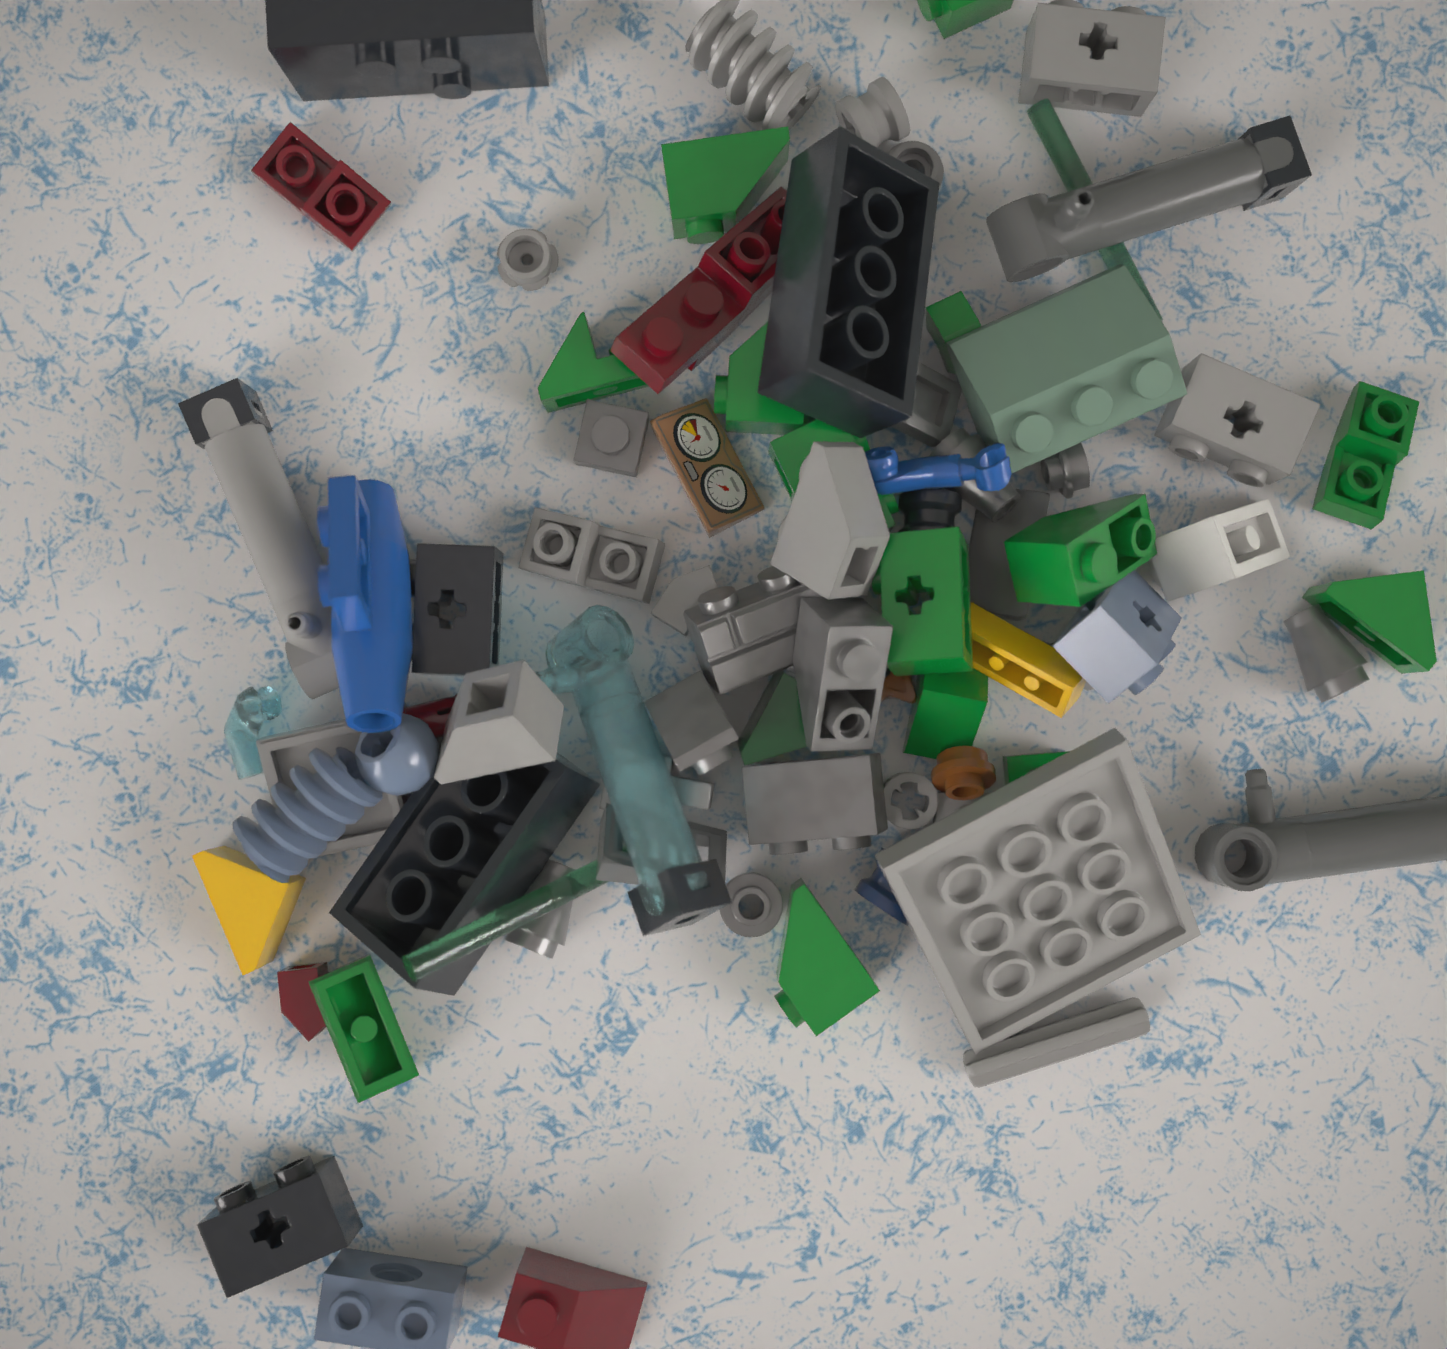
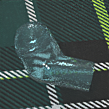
[224,686,282,780]

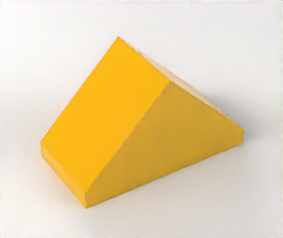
[192,846,306,975]

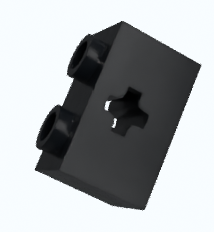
[410,543,504,676]
[197,1156,363,1298]

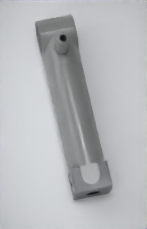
[178,378,339,699]

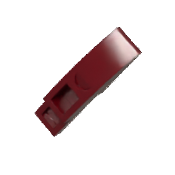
[610,186,787,394]

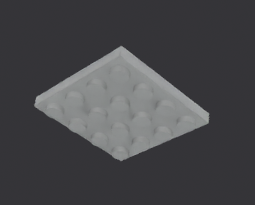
[875,728,1201,1055]

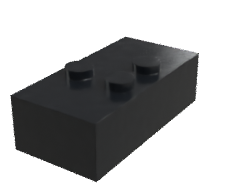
[265,0,549,101]
[757,127,940,438]

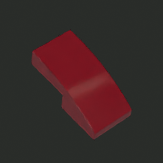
[251,122,391,252]

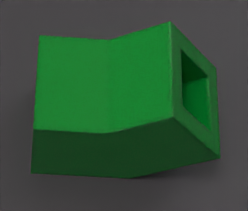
[925,291,981,375]

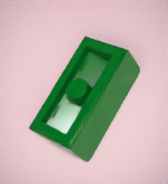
[309,954,419,1103]

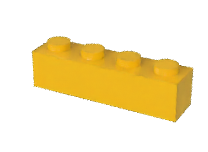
[971,602,1086,718]

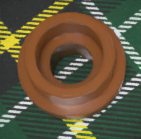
[931,746,996,800]

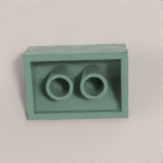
[946,264,1187,474]

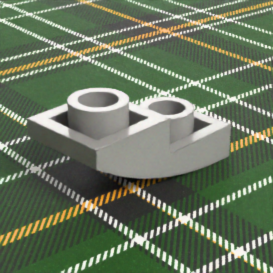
[518,507,665,604]

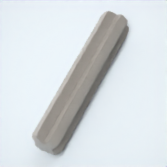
[963,997,1150,1088]

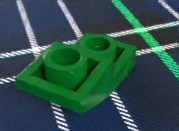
[1312,381,1420,530]

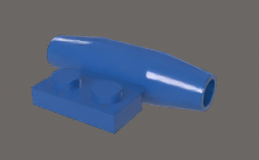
[317,475,413,733]

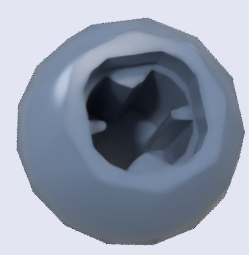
[355,713,440,796]

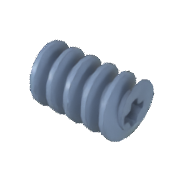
[232,746,383,883]

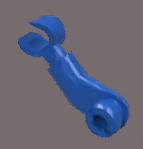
[865,443,1011,495]

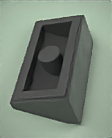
[968,489,1050,621]

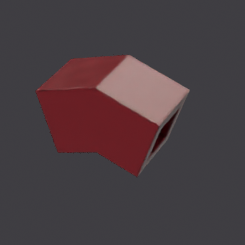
[277,962,328,1042]

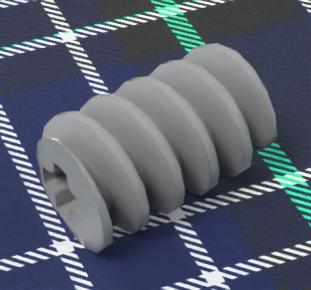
[685,0,821,130]

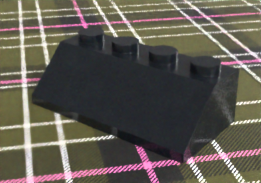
[329,752,601,996]

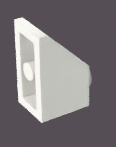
[1149,499,1290,602]

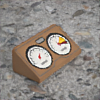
[650,398,765,538]

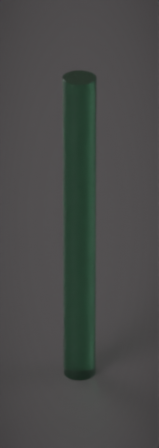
[1026,98,1164,321]
[403,844,634,981]

